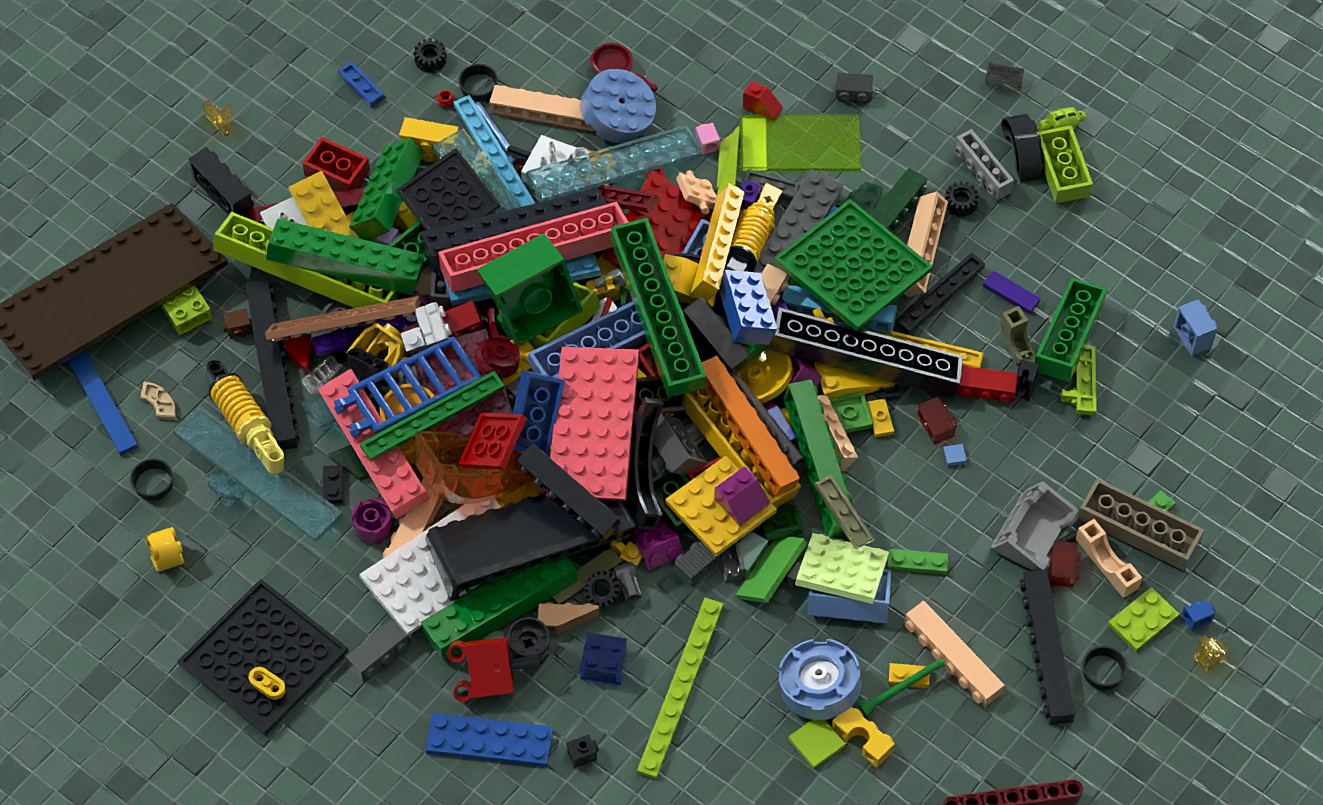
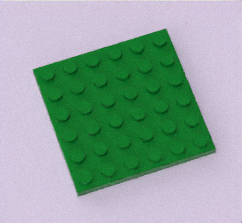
[773,199,933,331]

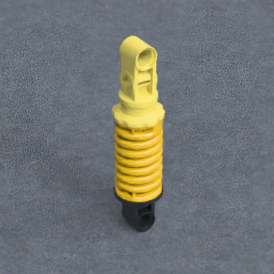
[206,360,284,474]

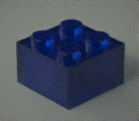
[580,632,627,685]

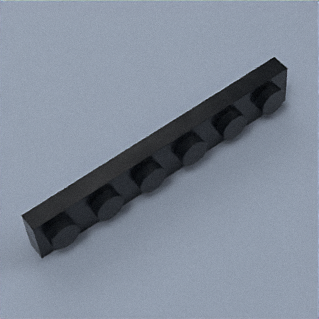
[895,252,985,335]

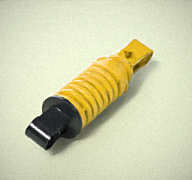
[723,183,782,273]

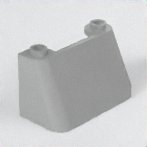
[991,482,1078,571]

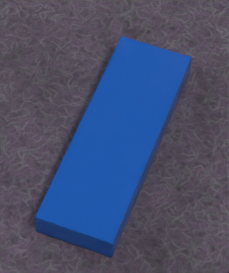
[338,61,385,107]

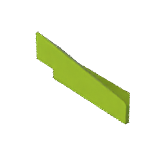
[716,127,739,197]

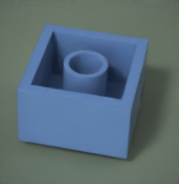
[1173,299,1218,356]

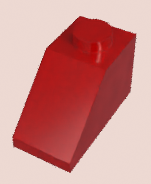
[743,81,783,120]
[284,333,313,376]

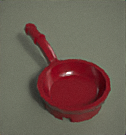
[590,43,658,92]
[475,308,520,378]

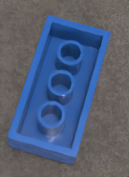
[719,270,777,345]
[513,370,565,456]

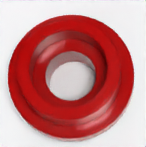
[437,90,455,107]

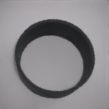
[458,64,498,102]
[130,458,173,501]
[1083,646,1127,690]

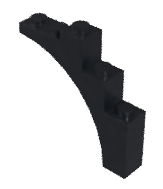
[624,397,664,530]

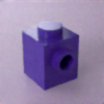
[740,180,761,210]

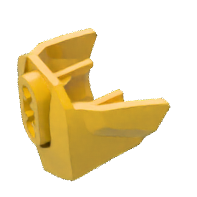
[346,322,413,380]

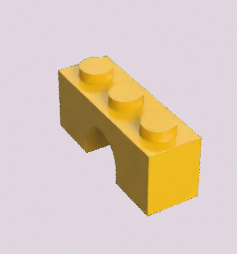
[832,707,894,768]

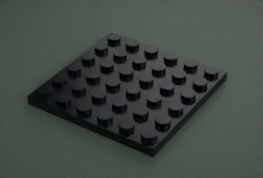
[177,579,349,735]

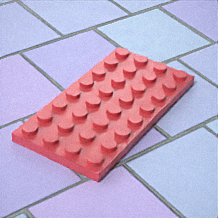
[546,347,640,501]

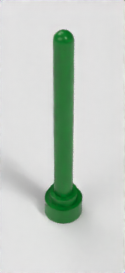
[858,659,945,717]

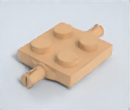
[676,170,717,214]

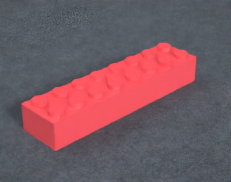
[318,369,430,519]

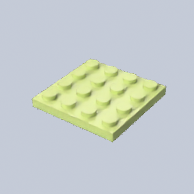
[795,533,889,604]

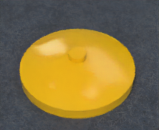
[738,348,793,403]

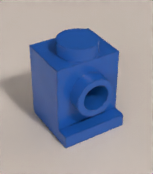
[1181,600,1215,631]

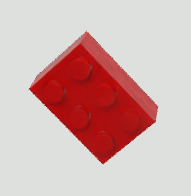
[302,137,370,192]

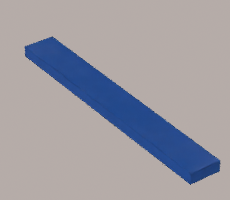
[68,351,138,456]

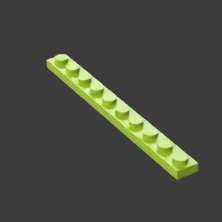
[637,598,723,780]

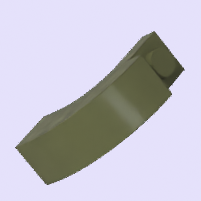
[1001,306,1036,365]

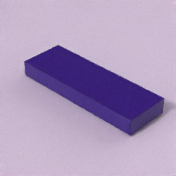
[983,270,1041,314]

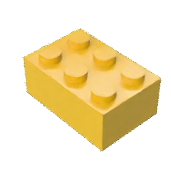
[399,117,460,162]

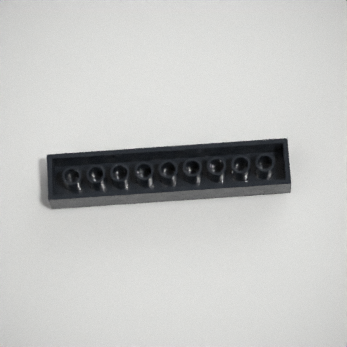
[420,188,607,273]
[769,308,963,398]

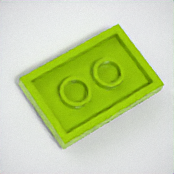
[1108,587,1179,652]

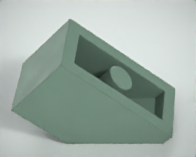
[737,532,768,579]

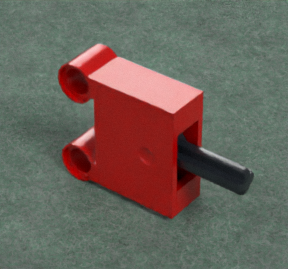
[447,637,540,702]

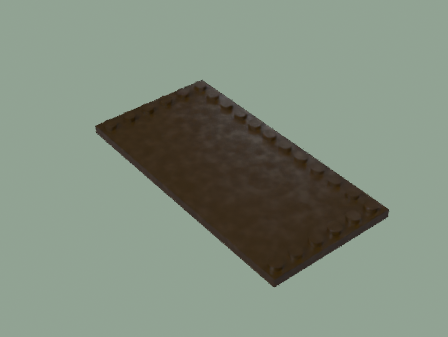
[0,203,228,381]

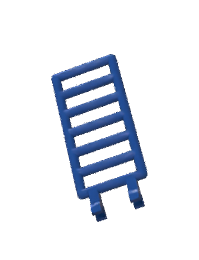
[334,337,482,438]

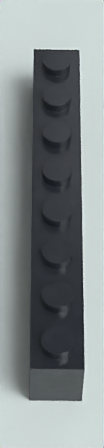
[1019,570,1075,725]

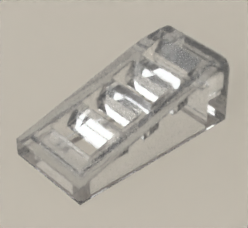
[301,355,343,395]

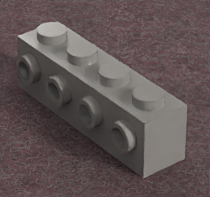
[955,129,1014,200]

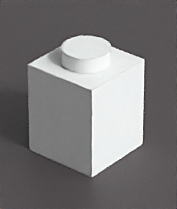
[401,327,428,355]

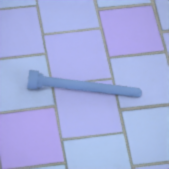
[475,102,524,168]

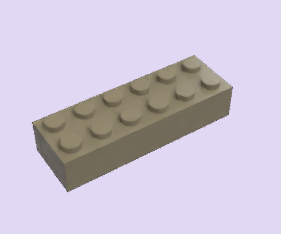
[1077,478,1204,571]

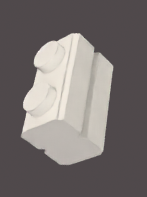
[415,302,452,348]

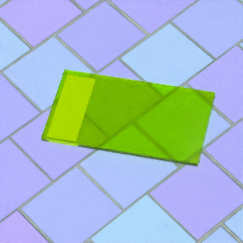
[739,115,861,171]

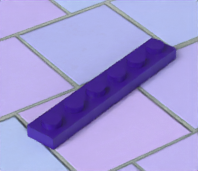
[311,312,418,356]

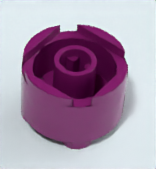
[351,498,393,544]

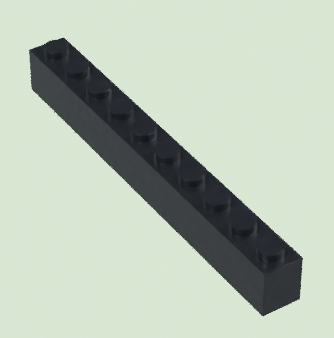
[245,279,300,450]

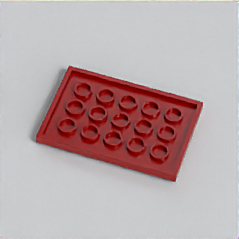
[602,170,713,270]

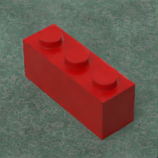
[957,366,1018,403]

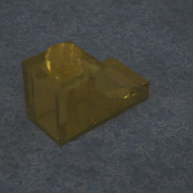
[1194,635,1228,672]

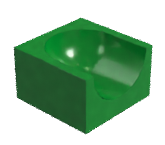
[477,233,583,346]

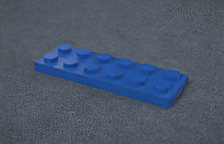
[425,713,553,767]

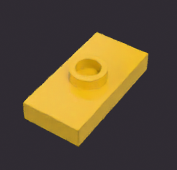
[866,399,894,438]

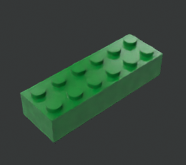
[349,138,424,240]
[1035,277,1107,382]

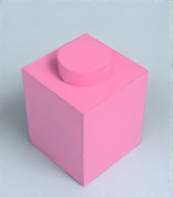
[696,123,720,155]

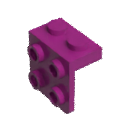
[634,521,683,571]

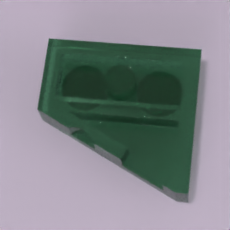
[836,182,883,215]
[328,445,370,481]

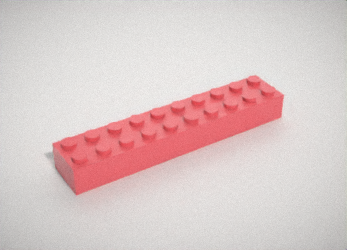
[438,202,629,293]

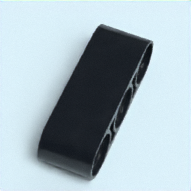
[347,348,389,386]

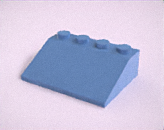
[807,569,891,623]

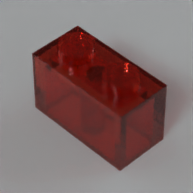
[916,397,957,445]
[1049,541,1081,587]

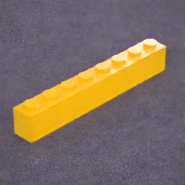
[691,183,744,301]

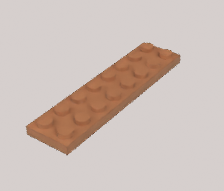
[265,296,421,341]

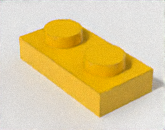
[888,663,930,688]

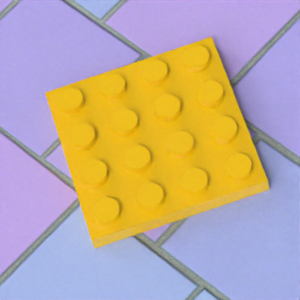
[665,456,777,556]

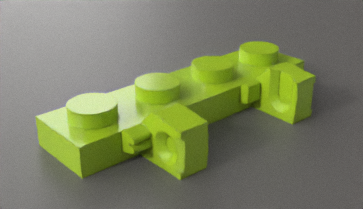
[1061,346,1097,415]

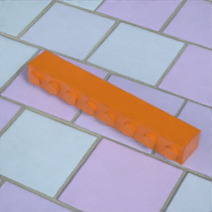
[701,356,800,497]

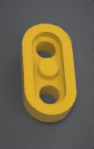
[249,667,286,700]

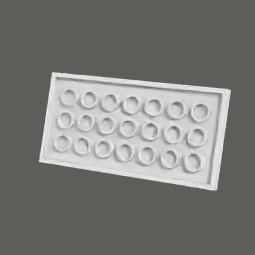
[359,490,501,636]

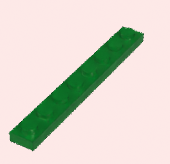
[360,371,504,462]

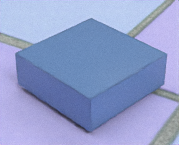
[943,444,967,467]

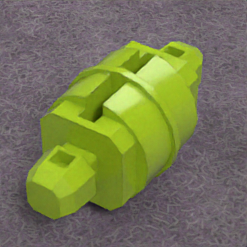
[1038,107,1086,131]

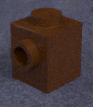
[222,309,252,339]

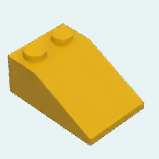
[663,254,716,308]

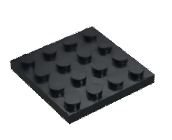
[396,148,500,231]

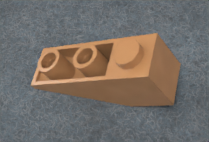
[538,602,599,635]

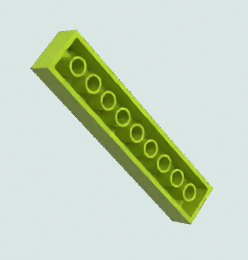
[213,212,400,320]

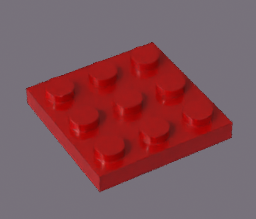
[459,413,527,470]

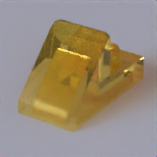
[202,100,233,137]

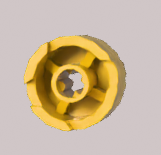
[145,527,184,572]

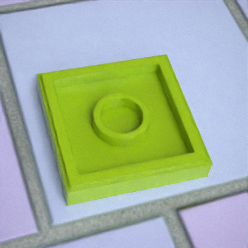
[788,720,846,769]

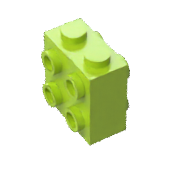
[161,285,213,336]

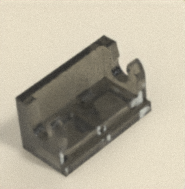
[985,63,1024,89]

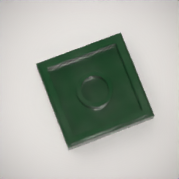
[760,505,804,540]

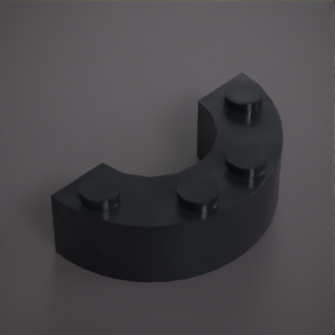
[1000,113,1045,182]

